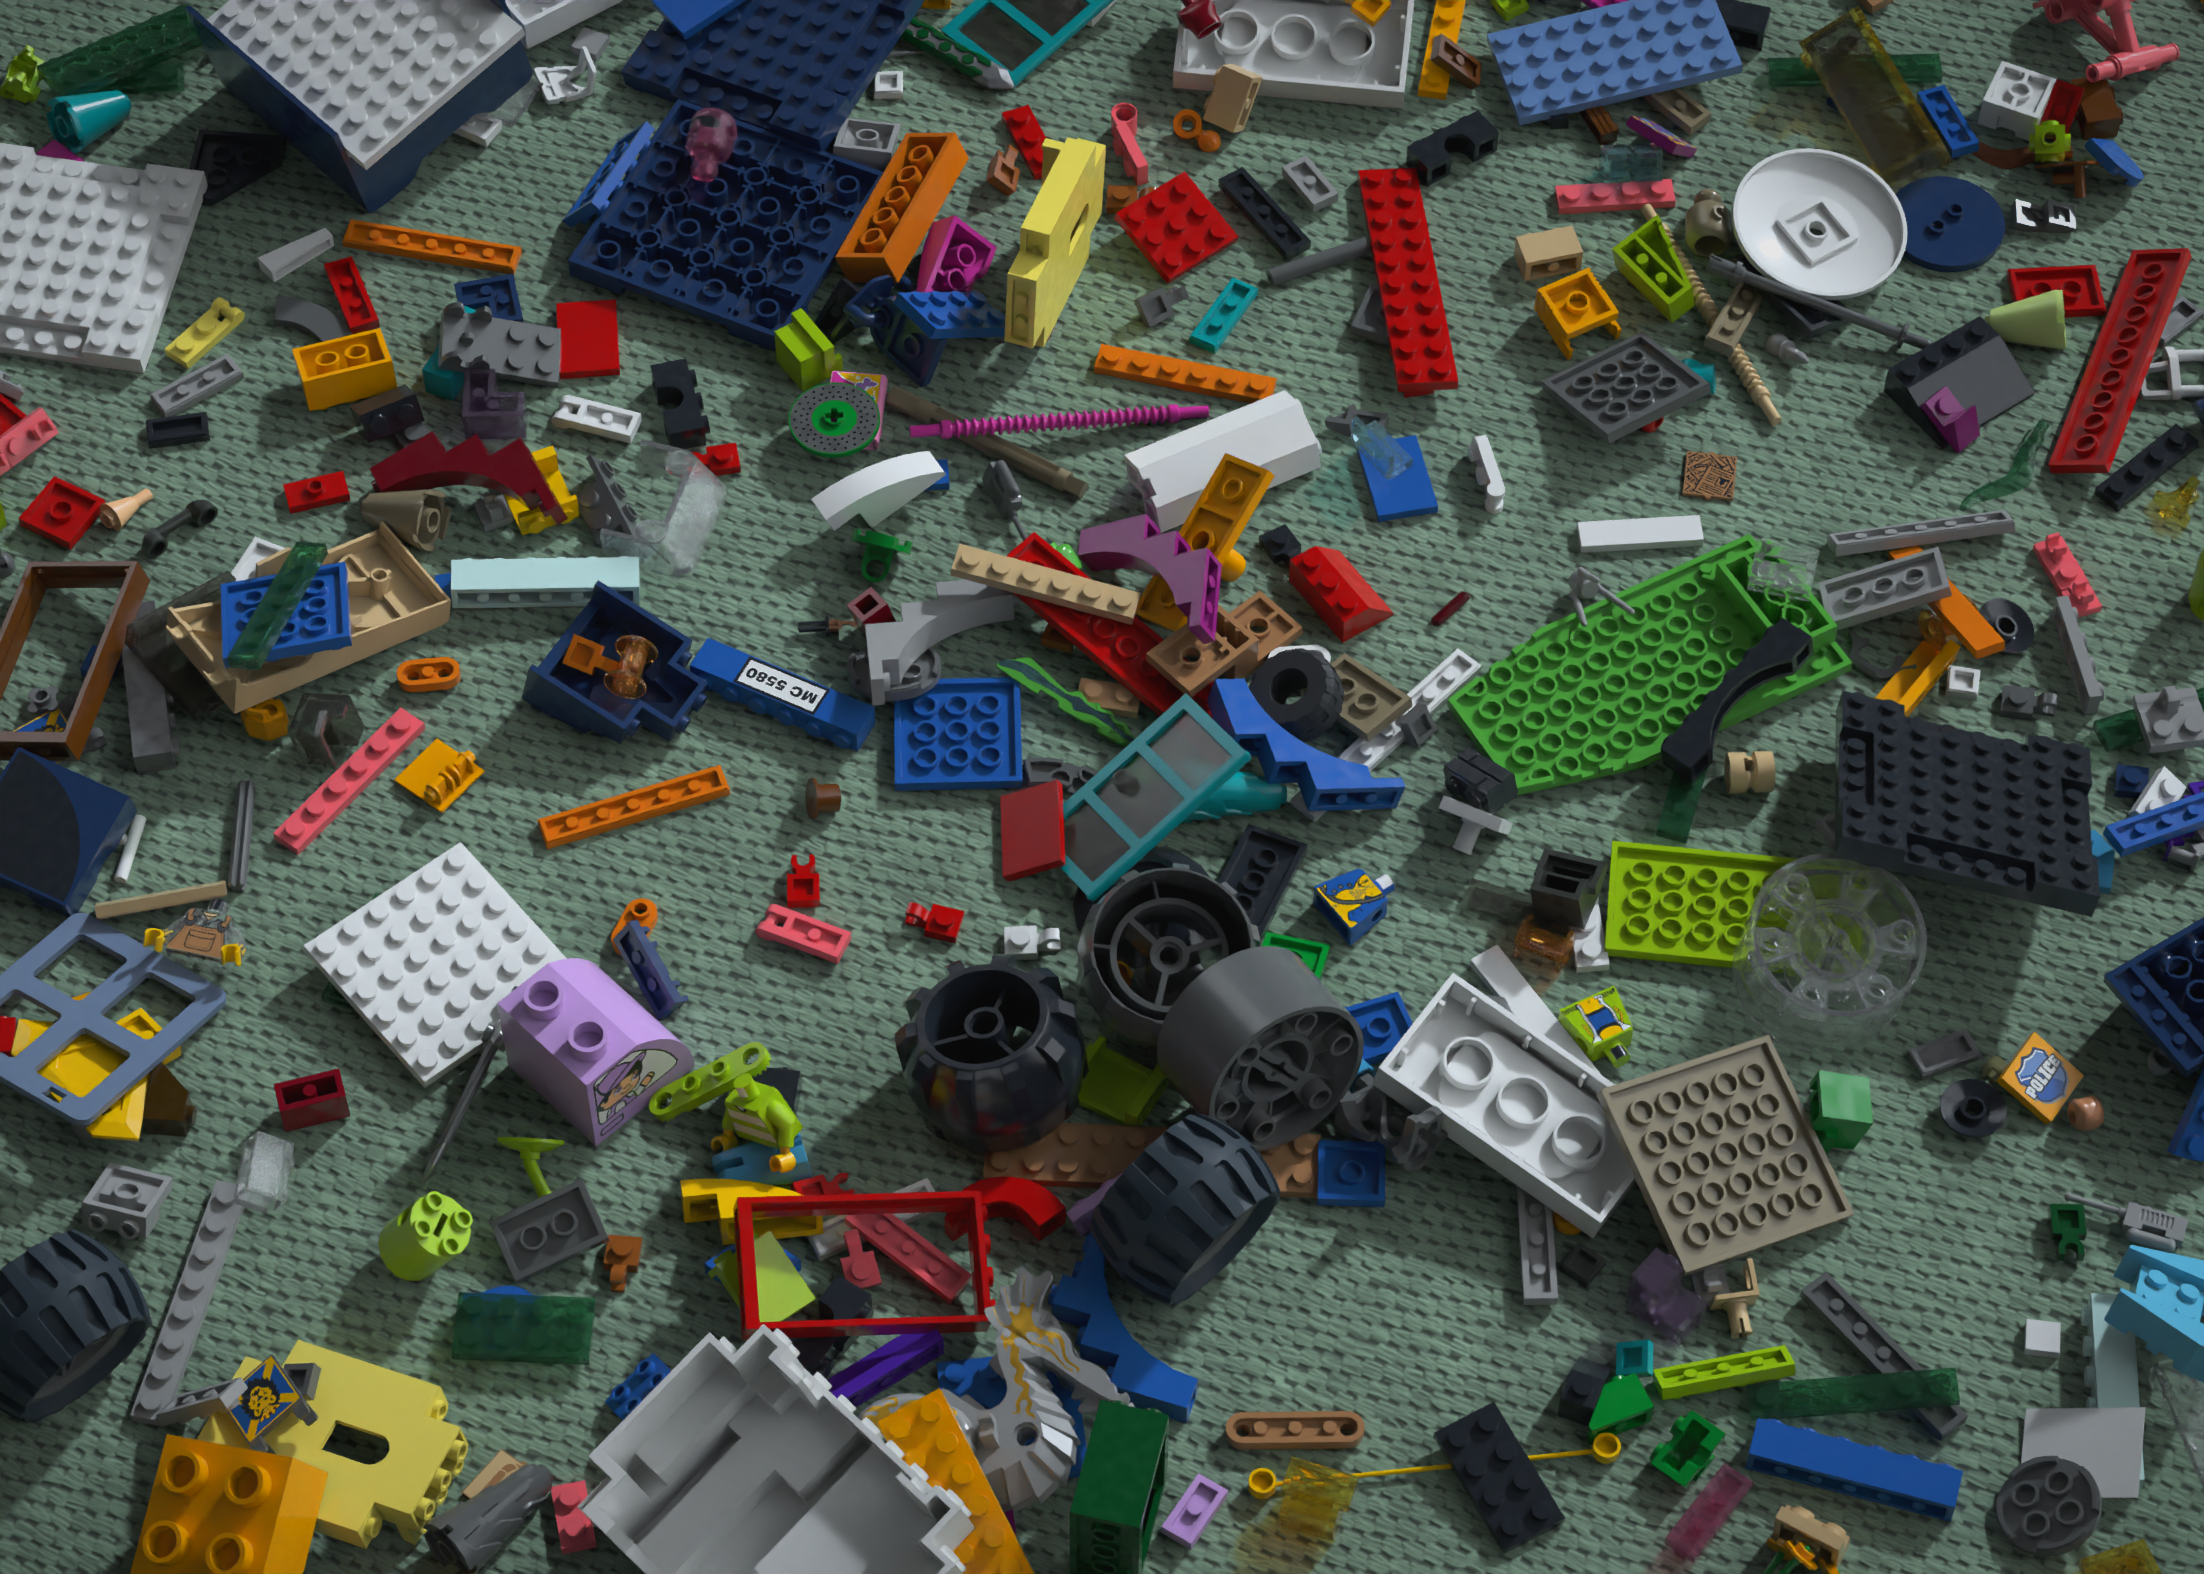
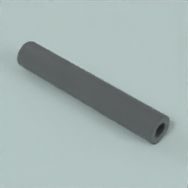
[1266,237,1370,287]

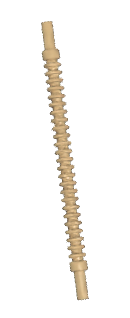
[1641,204,1782,426]

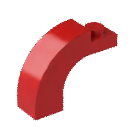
[944,1176,1066,1242]

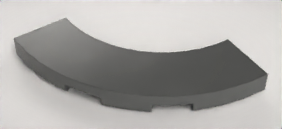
[274,296,352,342]
[1023,758,1136,831]

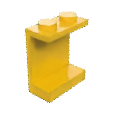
[503,445,580,535]

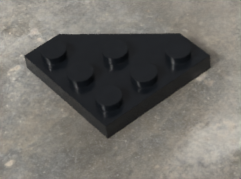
[189,129,287,206]

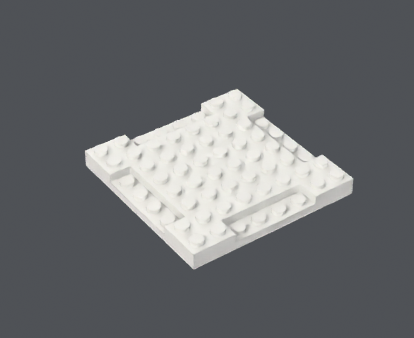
[0,143,208,373]

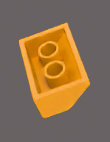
[292,328,397,411]

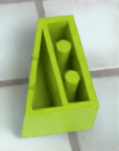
[1612,214,1695,323]

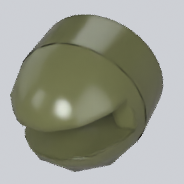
[1982,1056,2008,1085]

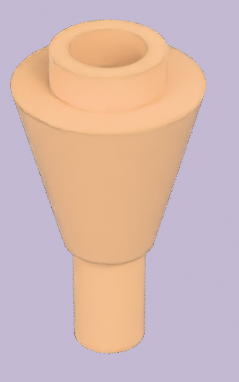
[100,488,153,531]

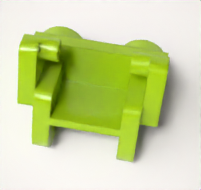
[0,45,48,103]

